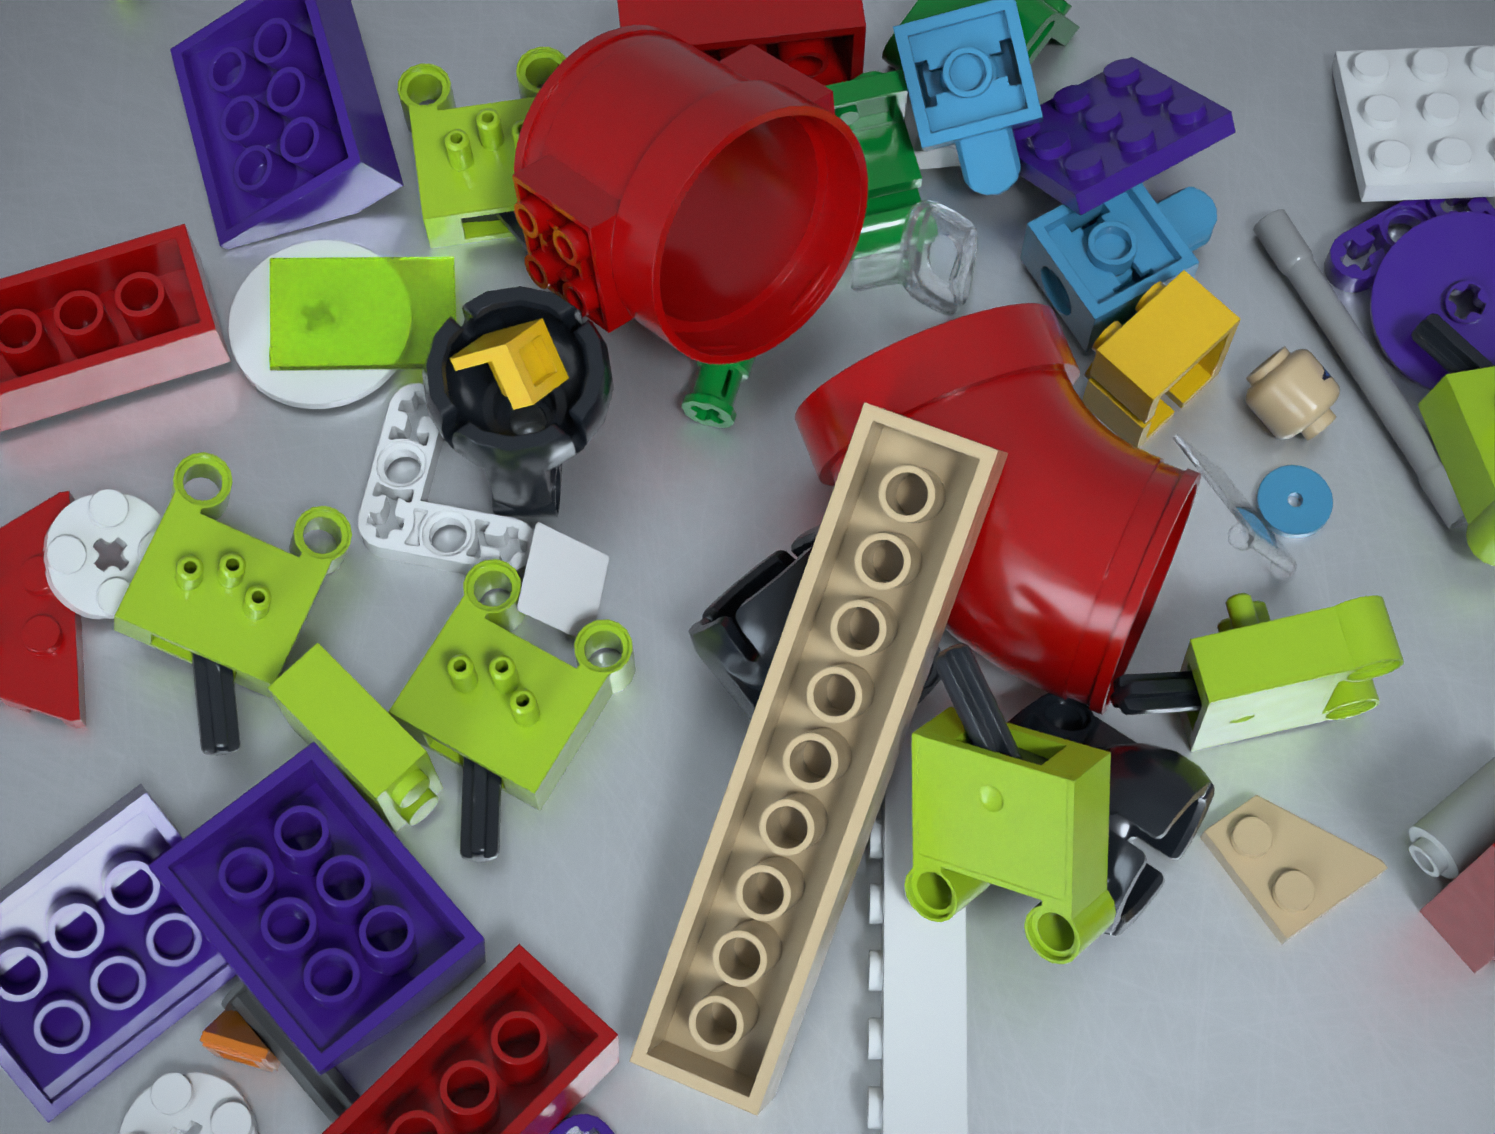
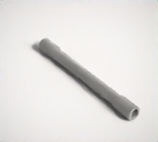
[1253,209,1467,530]

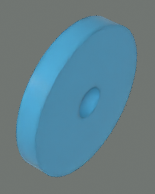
[1256,465,1333,539]

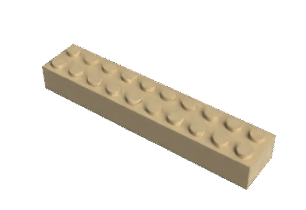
[629,402,1008,1116]

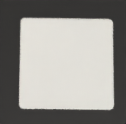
[517,522,609,637]

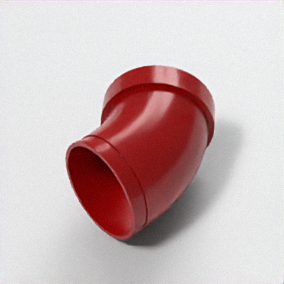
[795,303,1201,715]

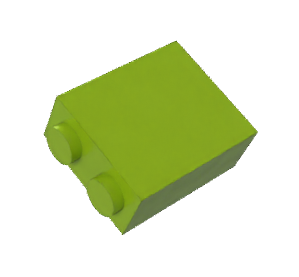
[267,642,443,833]

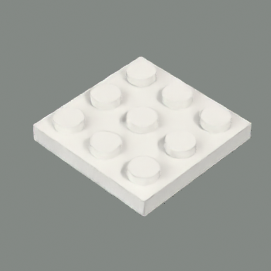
[1331,45,1495,202]

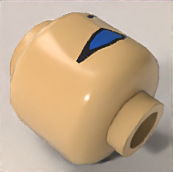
[1246,346,1340,441]

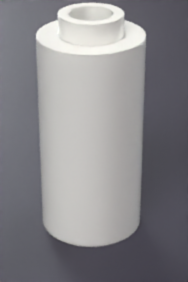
[1409,757,1495,880]

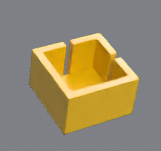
[1082,270,1241,448]

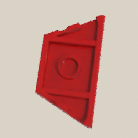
[0,491,87,729]

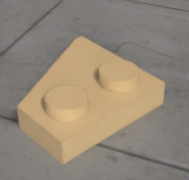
[1200,795,1388,945]

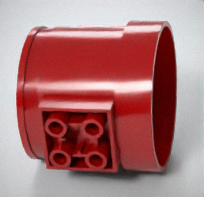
[512,25,868,365]

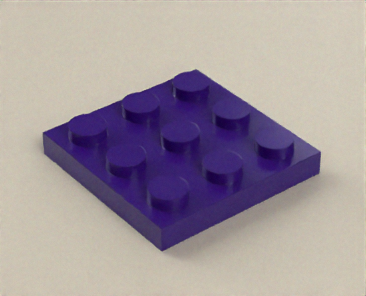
[1012,57,1236,216]

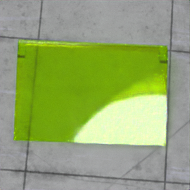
[269,257,456,371]

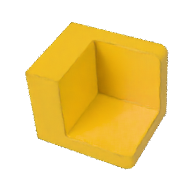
[450,318,569,410]

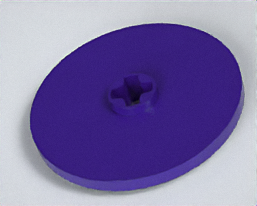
[1370,212,1495,391]

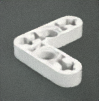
[358,383,534,580]

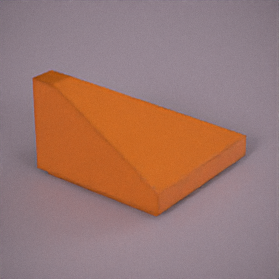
[200,1010,281,1073]

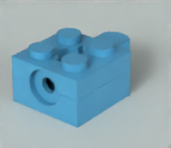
[893,0,1043,196]
[1020,183,1217,352]

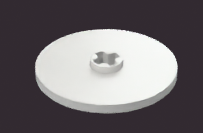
[228,240,413,409]

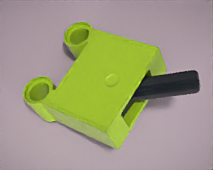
[904,643,1116,964]

